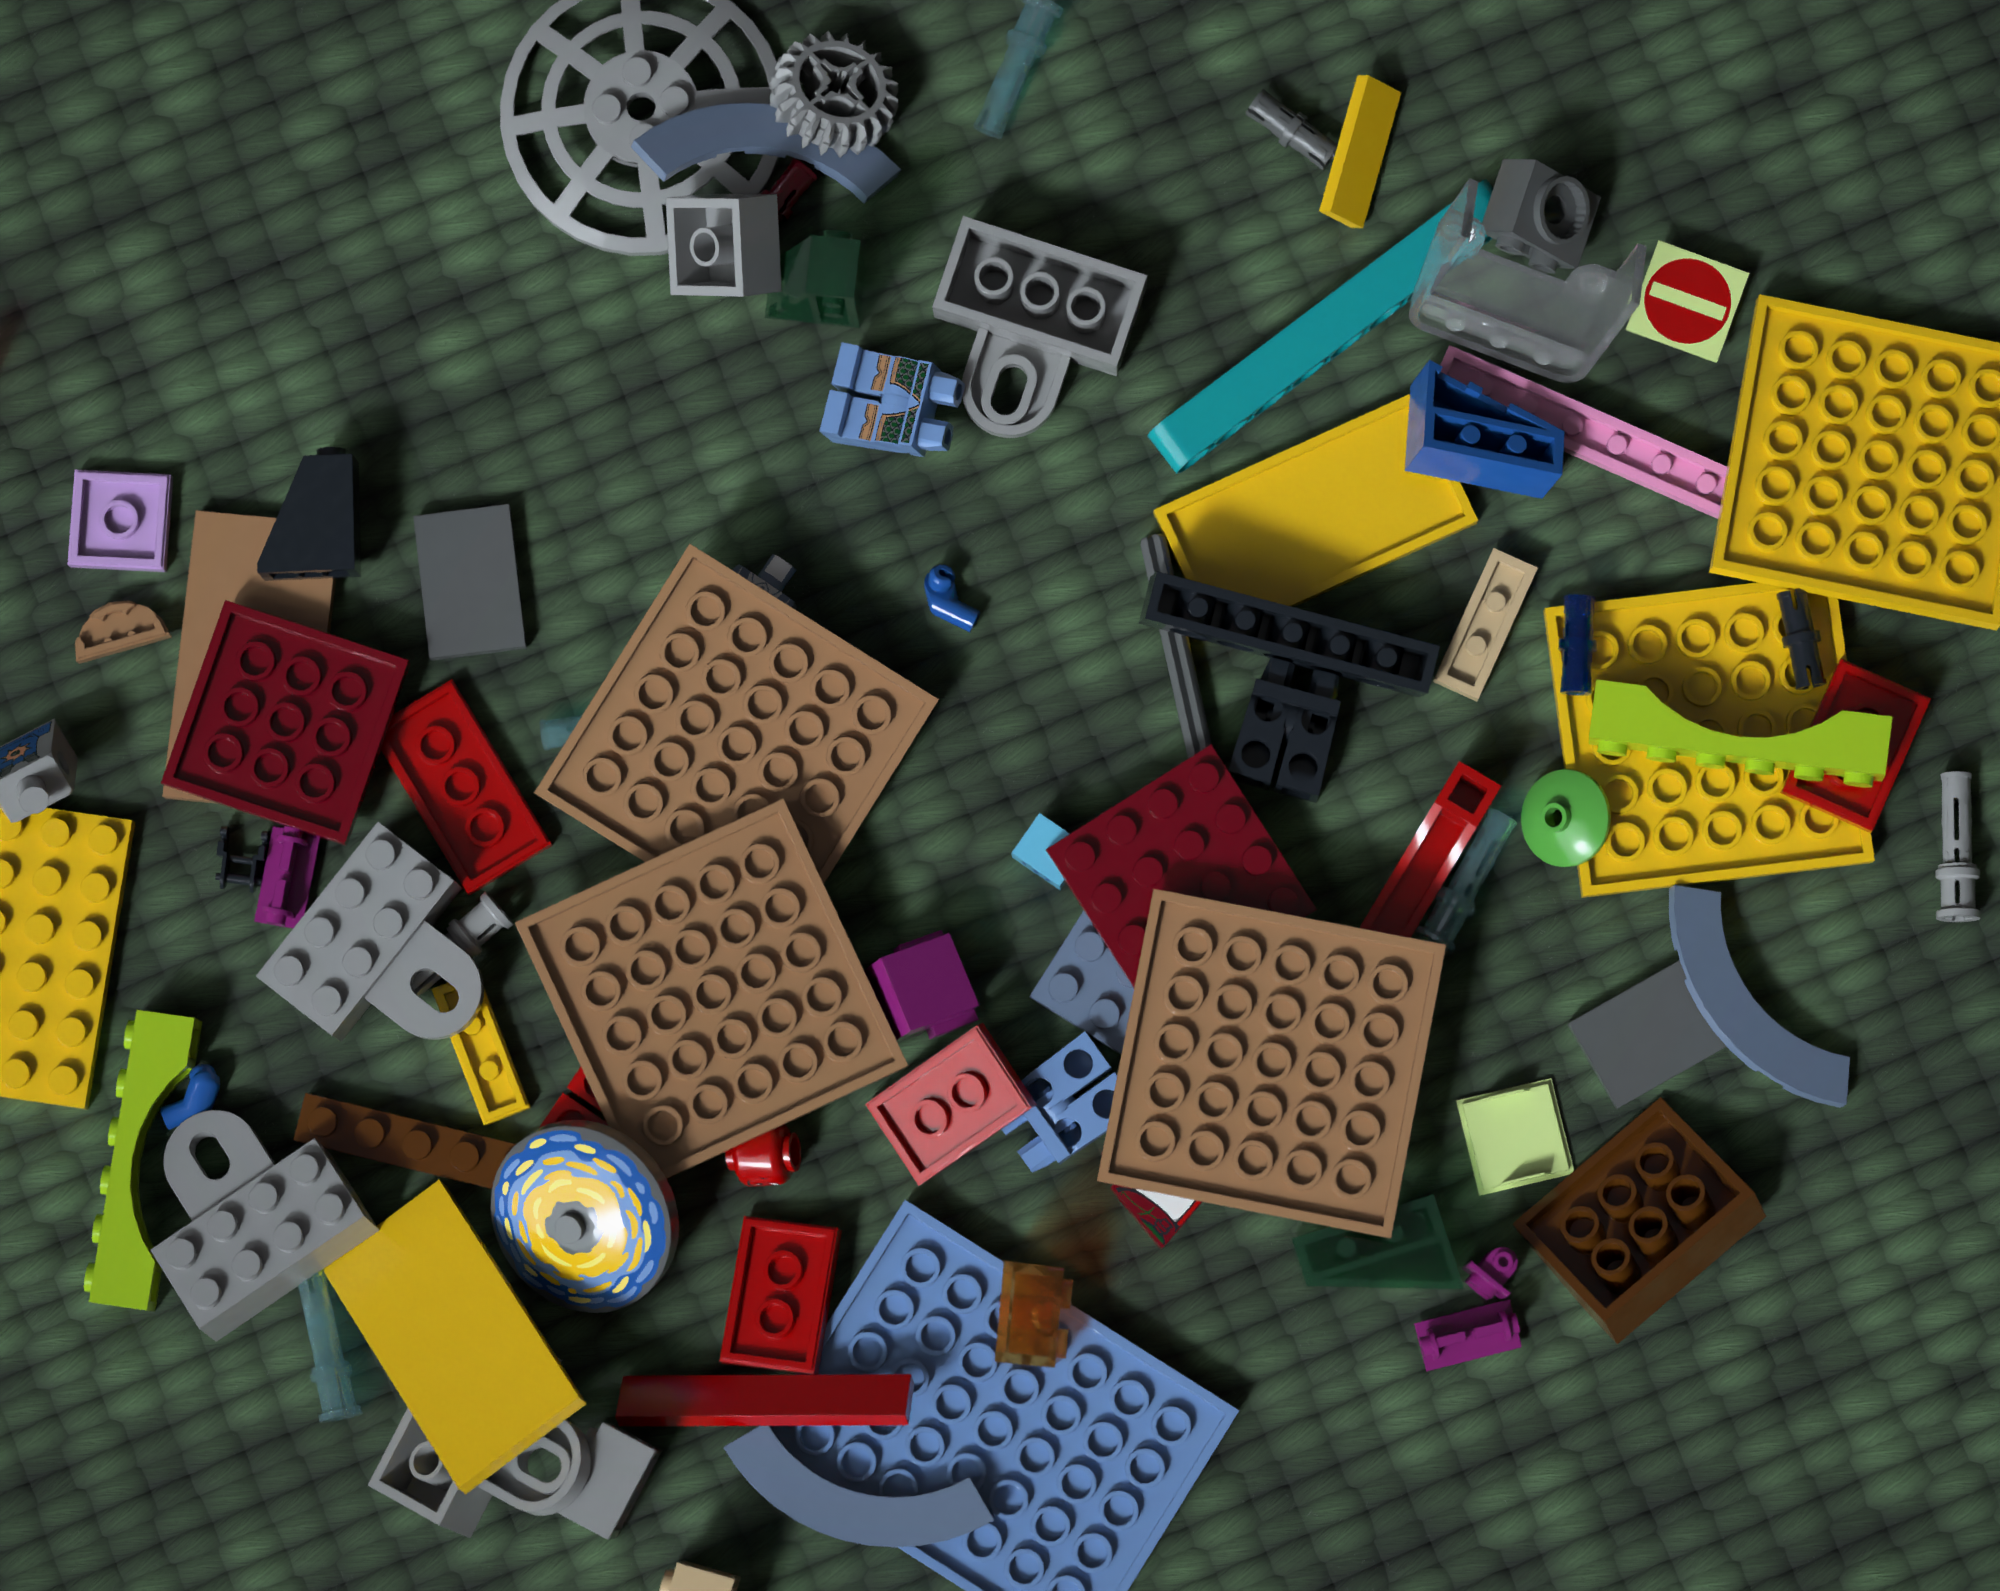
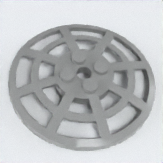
[500,0,780,256]

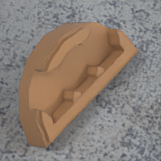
[75,601,172,664]

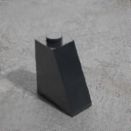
[257,447,361,581]

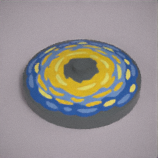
[491,1120,679,1313]

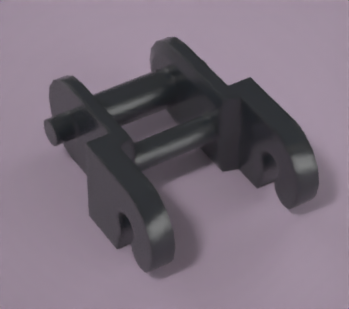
[215,826,270,893]

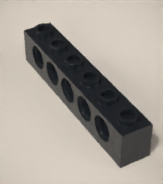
[1139,571,1440,697]

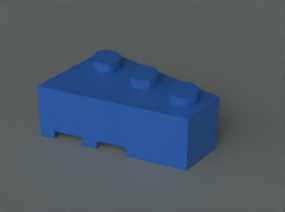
[1405,360,1565,499]

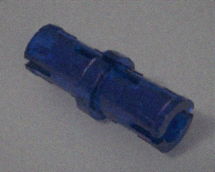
[1558,594,1597,696]

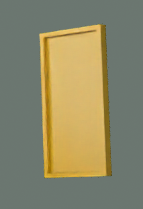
[1153,394,1478,607]
[322,1180,587,1494]

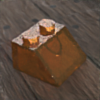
[995,1261,1073,1368]

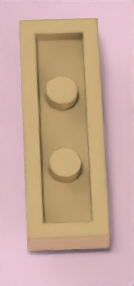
[1433,548,1538,701]

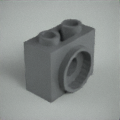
[1479,159,1601,274]

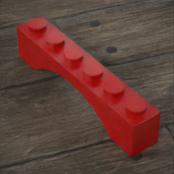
[1359,761,1501,938]

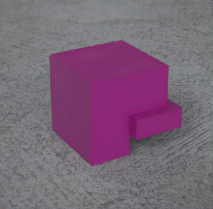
[864,930,979,1043]

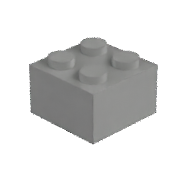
[666,194,782,297]
[557,1422,663,1540]

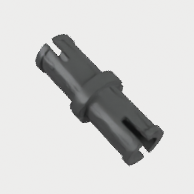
[1246,89,1338,171]

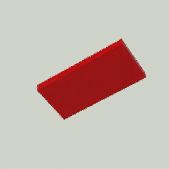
[381,679,553,896]

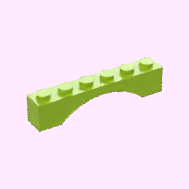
[1589,679,1893,788]
[84,1010,202,1312]

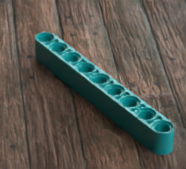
[1147,179,1493,474]

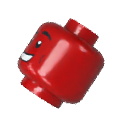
[725,1124,801,1187]

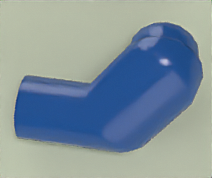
[924,565,981,633]
[160,1064,220,1130]

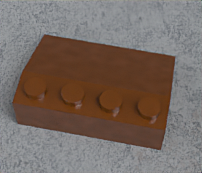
[1512,1097,1766,1344]

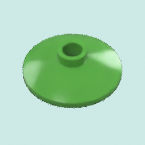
[1521,769,1611,867]

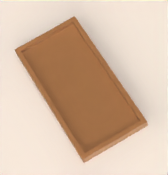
[162,510,336,804]

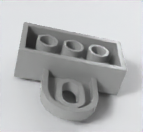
[932,216,1147,438]
[256,822,484,1042]
[151,1110,379,1342]
[368,1358,591,1538]

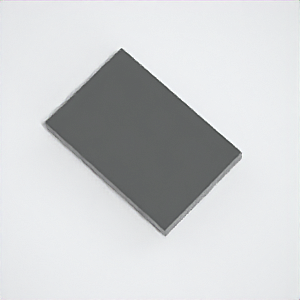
[413,504,527,661]
[1567,960,1727,1109]

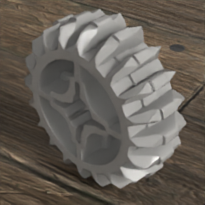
[769,31,899,158]

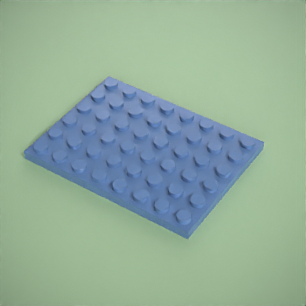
[770,1200,1239,1591]

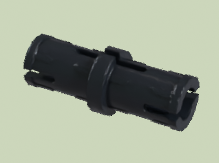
[1776,588,1827,690]

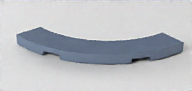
[631,103,901,204]
[1669,885,1850,1108]
[723,1426,994,1547]

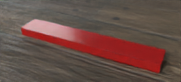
[615,1374,914,1426]

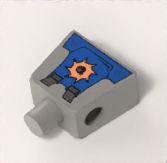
[0,718,78,823]

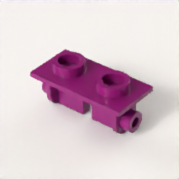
[254,826,321,929]
[1461,1247,1518,1300]
[1414,1299,1522,1371]

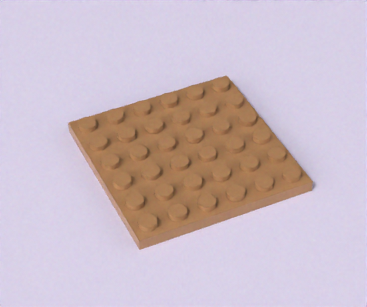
[534,544,939,884]
[515,799,908,1179]
[1097,889,1446,1239]

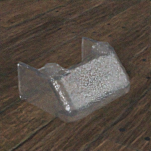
[1409,178,1647,383]

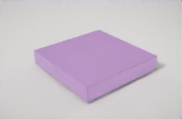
[67,470,173,572]

